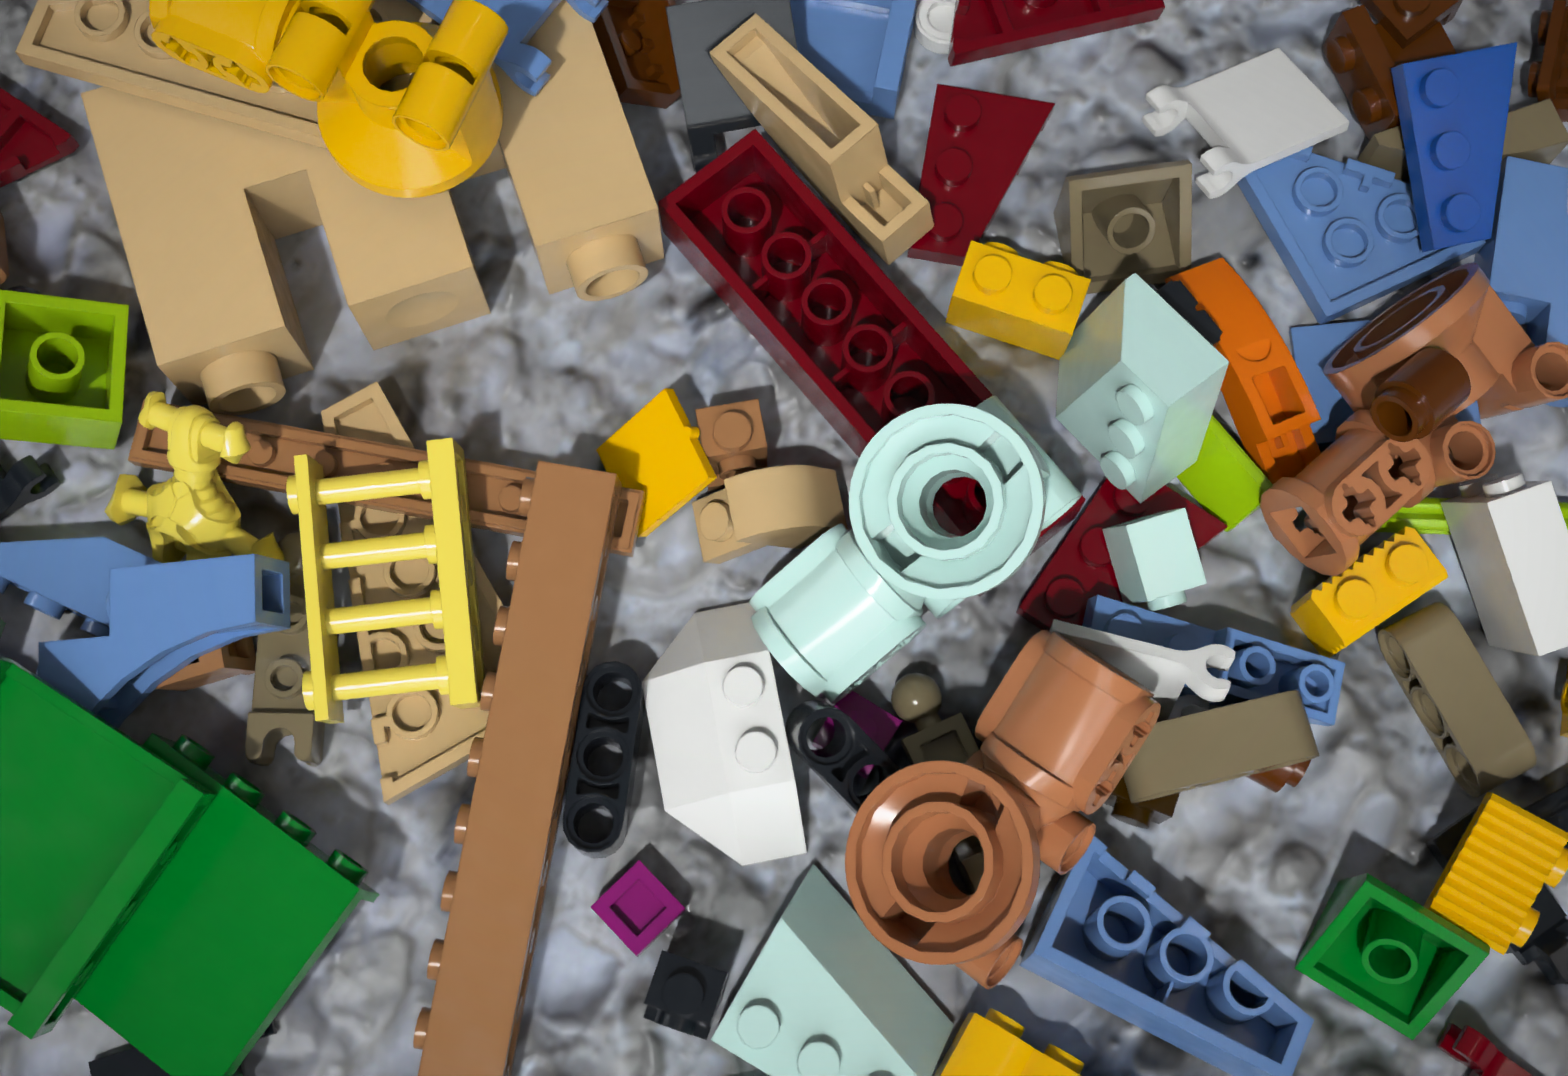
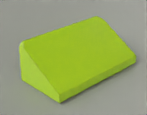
[1176,415,1273,532]

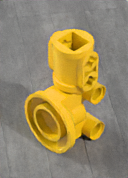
[149,0,509,198]

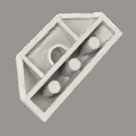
[642,602,807,867]

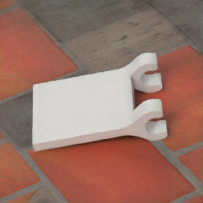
[1142,48,1350,199]
[1050,619,1236,723]

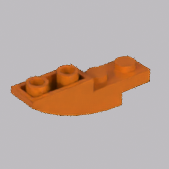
[1165,257,1321,484]

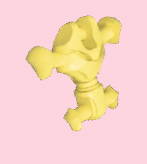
[104,391,284,563]

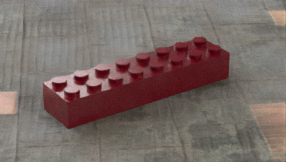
[658,129,1086,597]

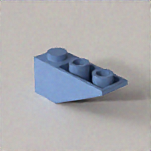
[0,536,161,637]

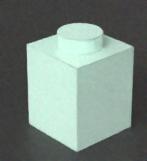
[1102,508,1207,611]

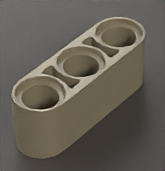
[1378,602,1537,797]
[1123,690,1320,803]

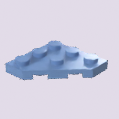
[1237,146,1486,325]

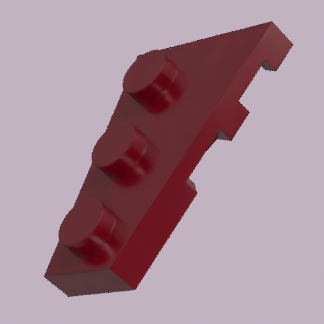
[907,84,1055,266]
[1016,479,1228,632]

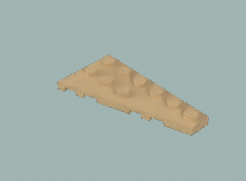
[321,381,504,805]

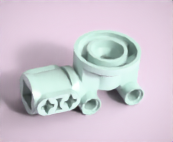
[749,396,1082,705]

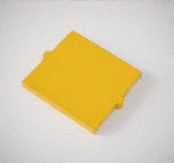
[596,388,717,537]

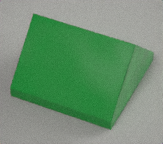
[1294,873,1490,1040]

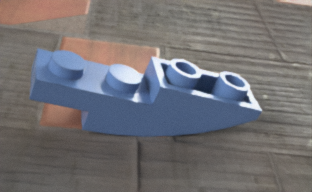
[1082,595,1345,726]

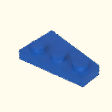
[1391,42,1518,252]

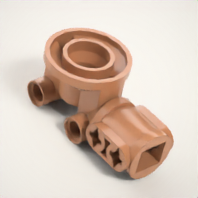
[1260,263,1568,576]
[845,630,1161,990]

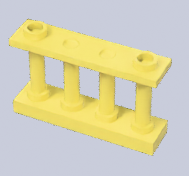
[286,438,485,724]

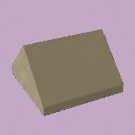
[1053,160,1192,294]

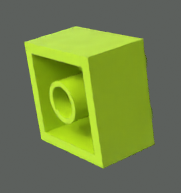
[0,289,129,450]

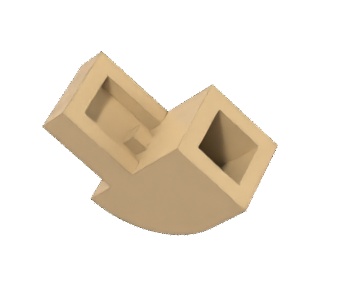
[692,465,848,564]

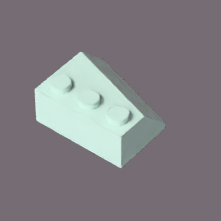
[1055,273,1229,504]
[711,864,954,1076]

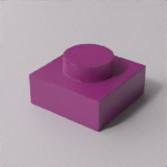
[812,691,902,779]
[591,860,686,957]

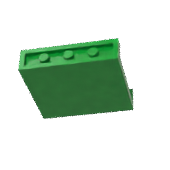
[0,656,217,1039]
[74,733,380,1076]

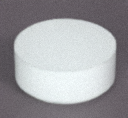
[914,0,956,54]

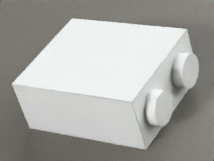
[1440,473,1568,656]

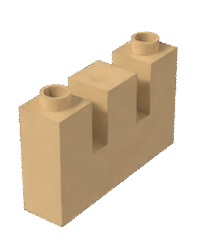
[80,0,664,416]

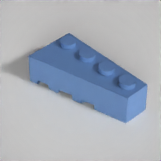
[1019,836,1314,1076]

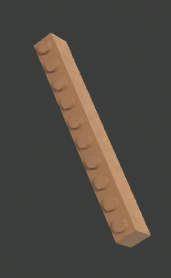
[413,460,623,1076]

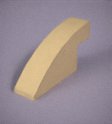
[709,13,934,266]

